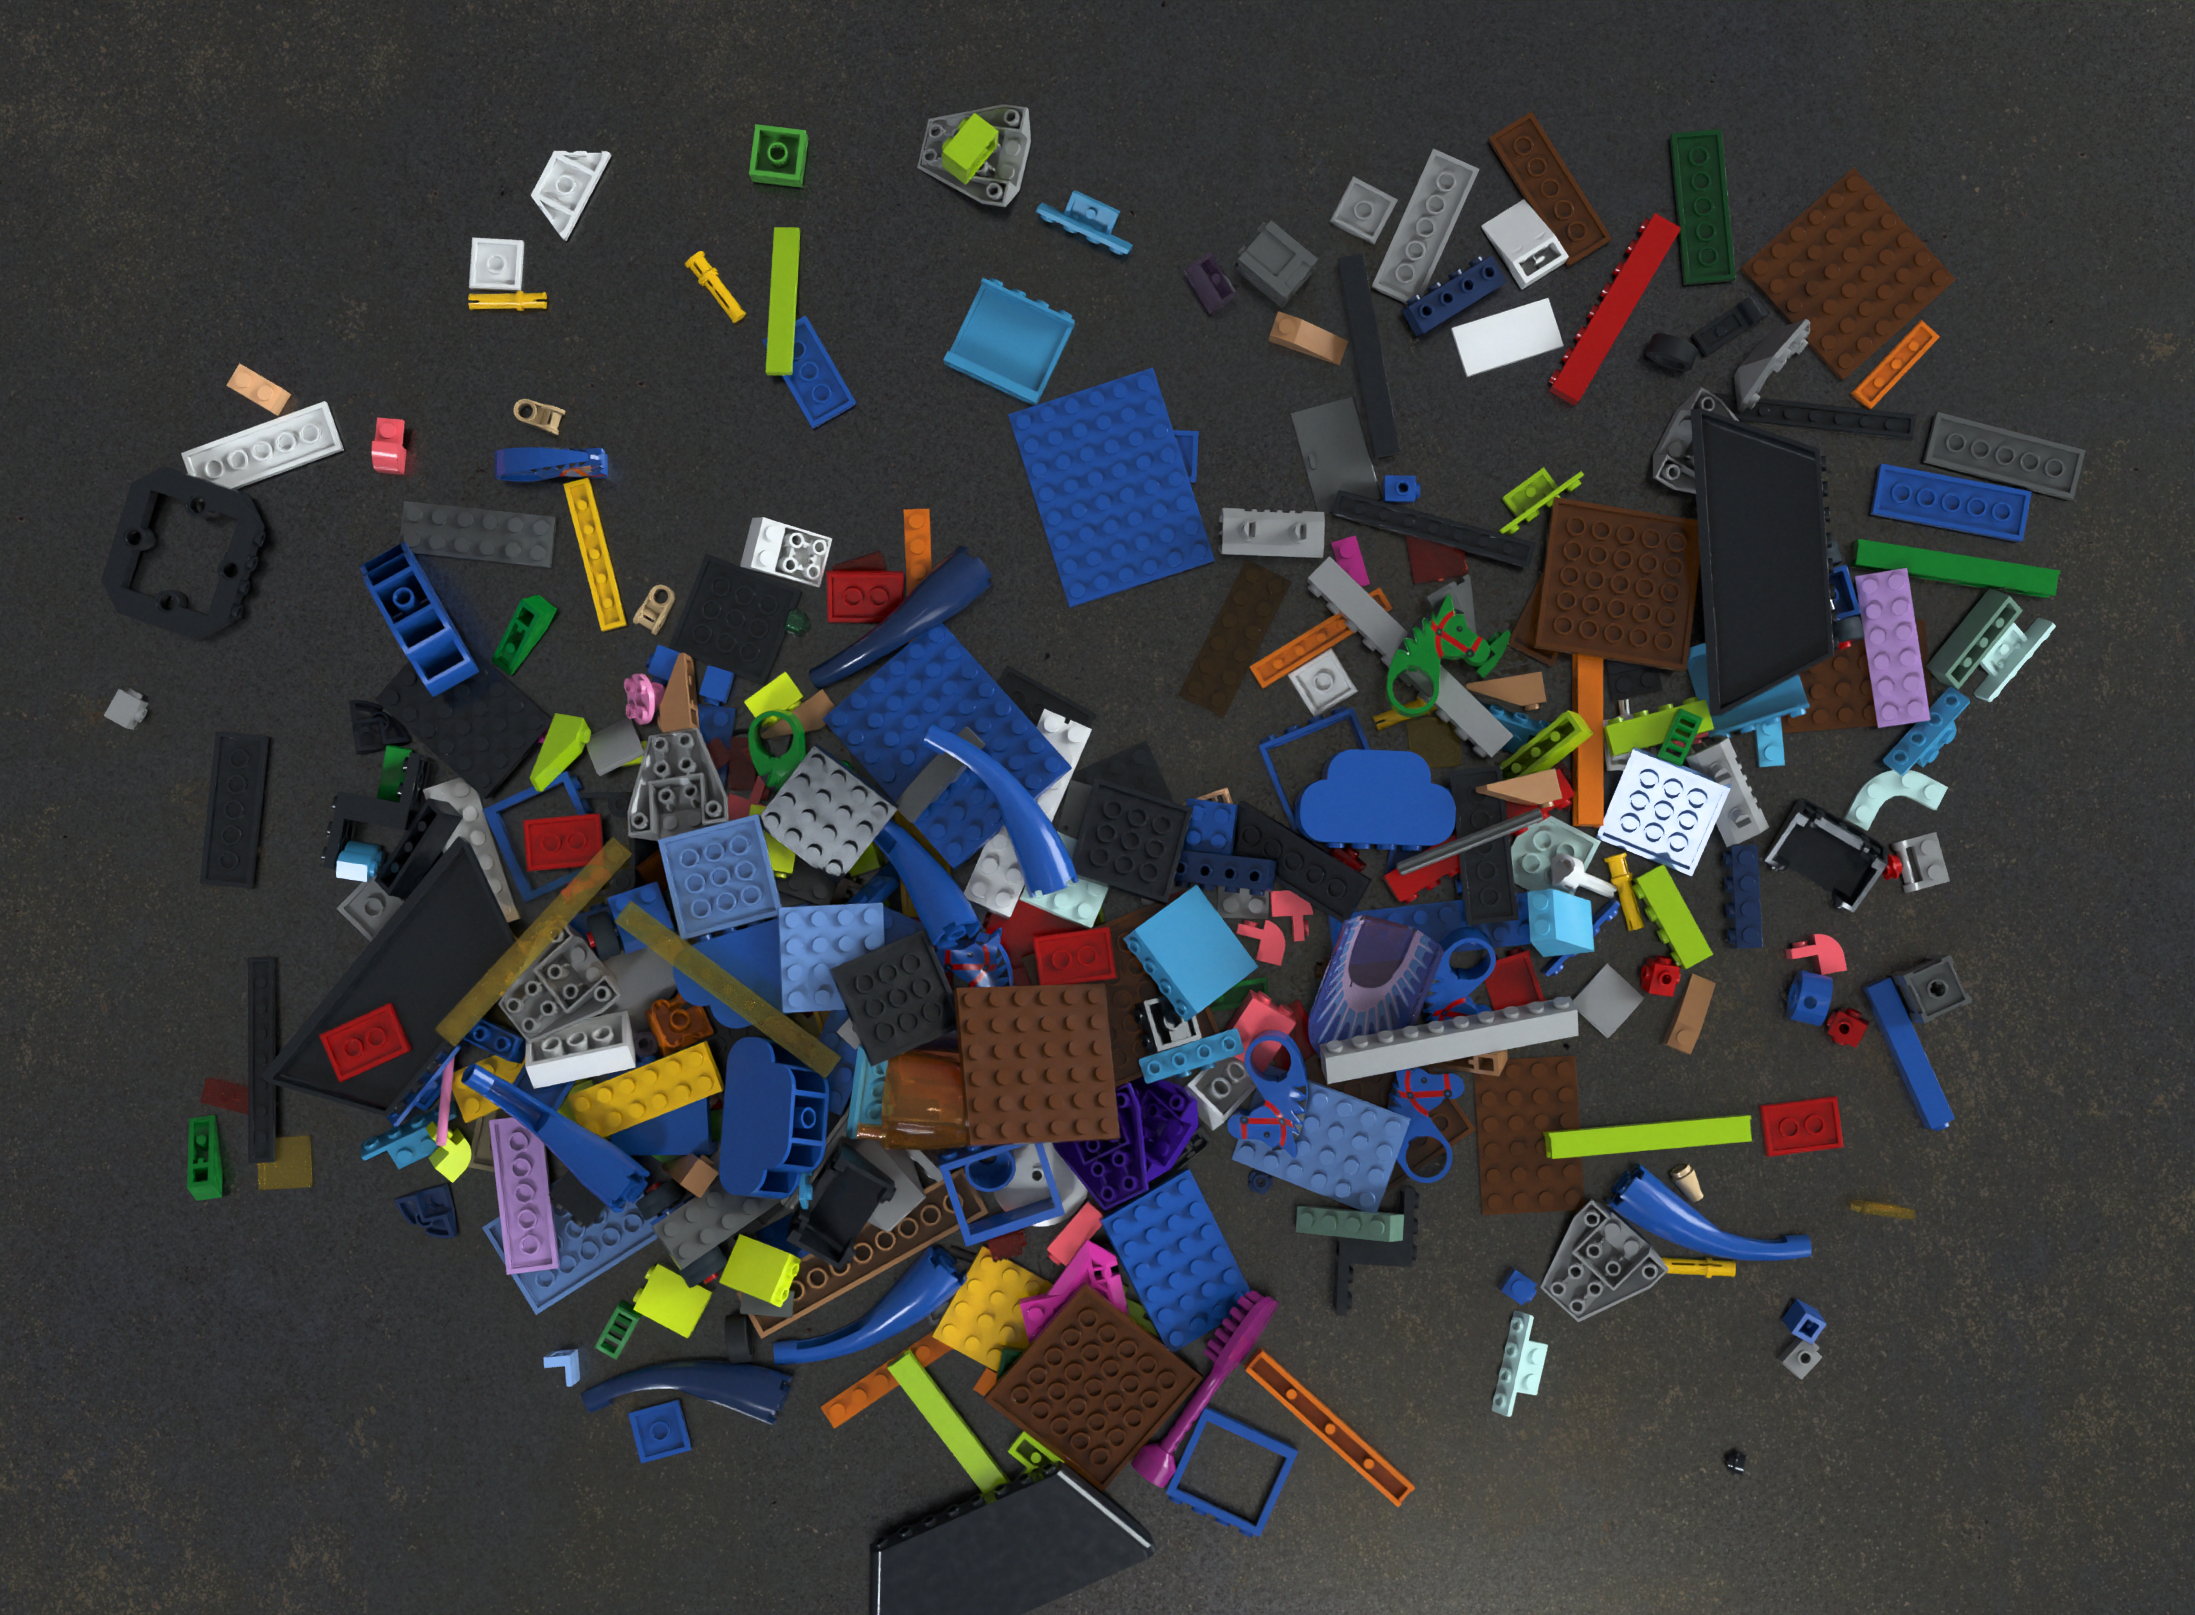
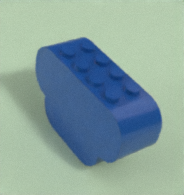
[359,541,479,697]
[1294,749,1456,851]
[673,916,792,1028]
[719,1037,829,1199]

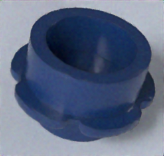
[1248,1170,1273,1194]

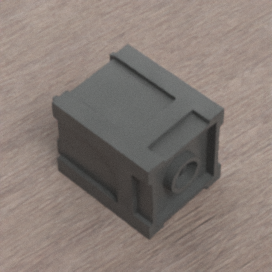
[1236,220,1318,308]
[1888,955,1972,1023]

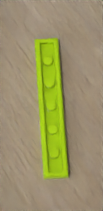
[766,227,801,375]

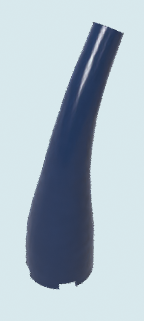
[809,546,993,689]
[581,1360,792,1426]

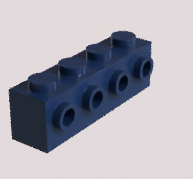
[1401,255,1507,336]
[1723,845,1763,949]
[1173,851,1276,896]

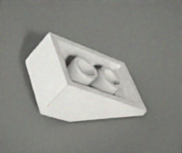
[1183,1056,1256,1131]

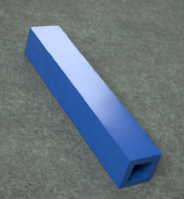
[1861,977,1955,1131]

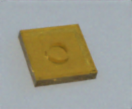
[1406,717,1463,769]
[258,1135,312,1190]
[1851,1199,1916,1220]

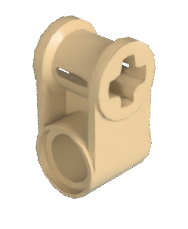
[514,399,566,436]
[633,585,676,635]

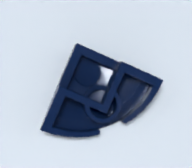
[394,1183,457,1238]

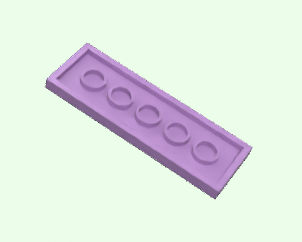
[1855,568,1930,728]
[489,1117,560,1275]

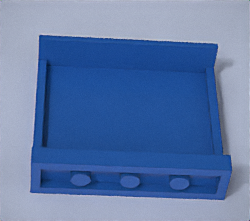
[607,1054,718,1155]

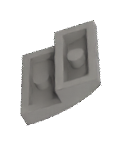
[586,717,644,776]
[1572,963,1644,1038]

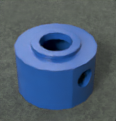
[1787,970,1833,1026]
[963,1142,1016,1192]

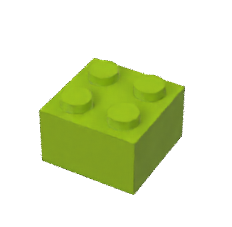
[941,112,999,185]

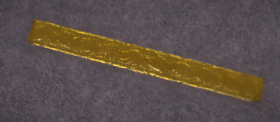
[435,837,632,1048]
[614,900,842,1079]

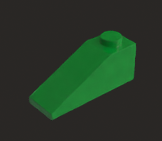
[491,595,557,675]
[187,1115,223,1201]

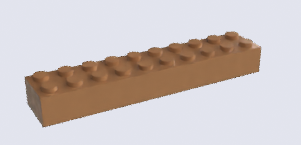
[737,1167,989,1339]

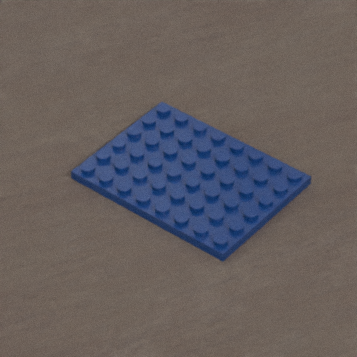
[1008,368,1215,608]
[822,623,1072,870]

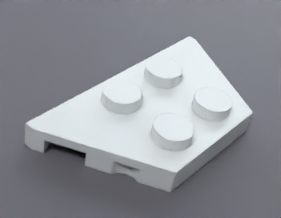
[531,151,611,241]

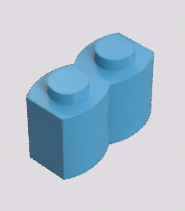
[336,840,385,882]

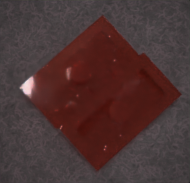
[1406,535,1468,584]

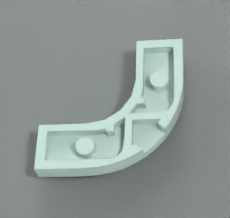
[1843,770,1948,831]

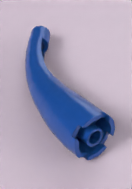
[921,723,1079,898]
[873,818,981,950]
[461,1063,650,1213]
[1606,1163,1812,1261]
[773,1245,968,1365]

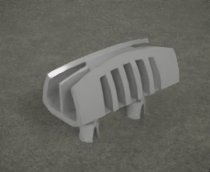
[1218,508,1325,558]
[1686,735,1769,847]

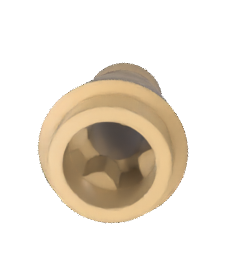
[1670,1163,1704,1203]

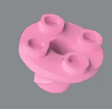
[624,673,666,725]

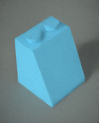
[1527,889,1594,957]

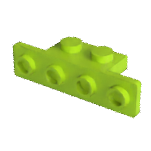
[1497,467,1584,536]

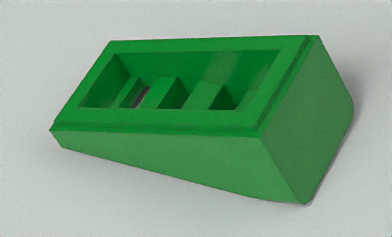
[1657,708,1703,767]
[594,1300,642,1360]

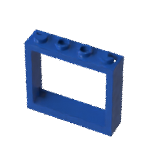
[1257,705,1371,831]
[482,771,613,903]
[937,1143,1065,1247]
[1165,1406,1298,1538]

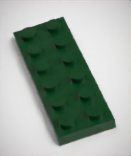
[1670,129,1736,285]

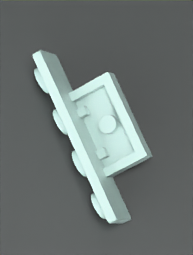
[1974,618,2056,702]
[1492,1310,1548,1417]

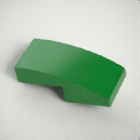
[1474,630,1511,681]
[377,745,412,803]

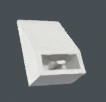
[1481,199,1569,290]
[740,517,832,588]

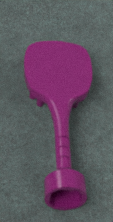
[1131,1290,1279,1488]

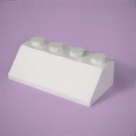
[525,1010,636,1089]

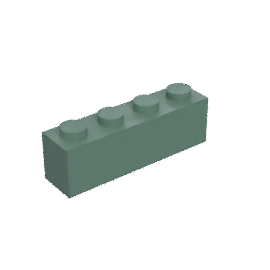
[1926,588,2023,690]
[1296,1205,1404,1242]

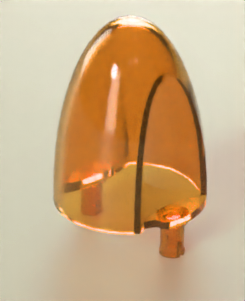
[857,1050,967,1150]

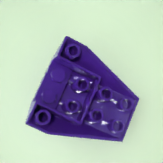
[1115,1076,1198,1182]
[1052,1083,1149,1210]

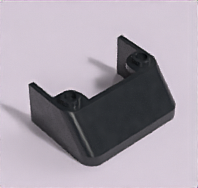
[582,792,659,897]

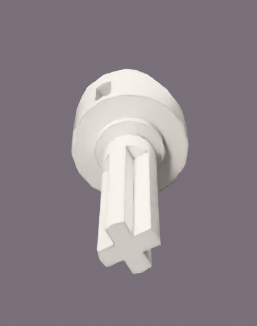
[1551,853,1617,898]

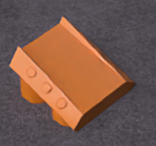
[644,993,714,1056]

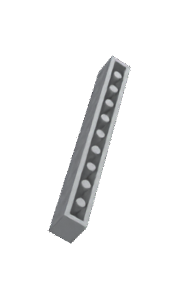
[1307,556,1513,760]
[1319,996,1579,1084]

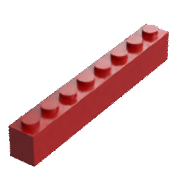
[1549,213,1681,406]
[1382,769,1576,904]

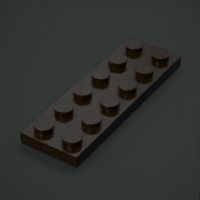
[1178,559,1292,718]

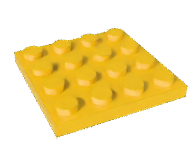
[931,1245,1053,1372]

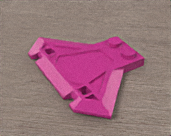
[1020,1239,1130,1344]

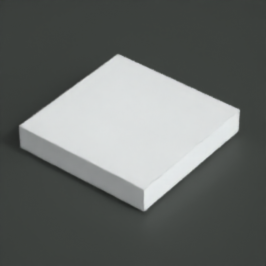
[469,237,524,292]
[1288,648,1358,717]

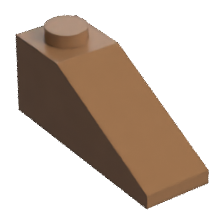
[1268,311,1348,366]
[658,653,700,733]
[1463,672,1547,711]
[761,689,836,741]
[1475,768,1562,809]
[1662,973,1716,1055]
[1430,1050,1508,1076]
[661,1153,719,1198]

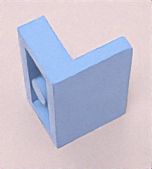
[543,1349,580,1387]

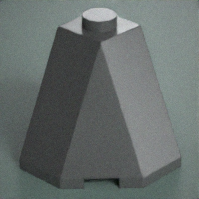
[1421,574,1477,635]

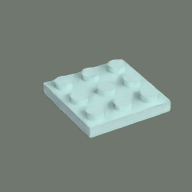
[1510,815,1601,895]
[1019,831,1108,929]

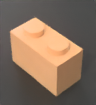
[227,364,291,416]

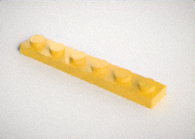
[563,478,628,632]

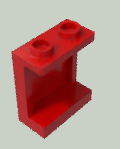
[1483,947,1547,1011]

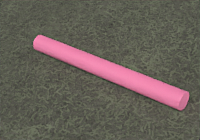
[436,1056,455,1146]

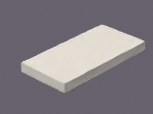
[1451,298,1564,378]

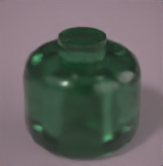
[783,608,810,636]

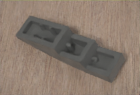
[895,727,985,823]

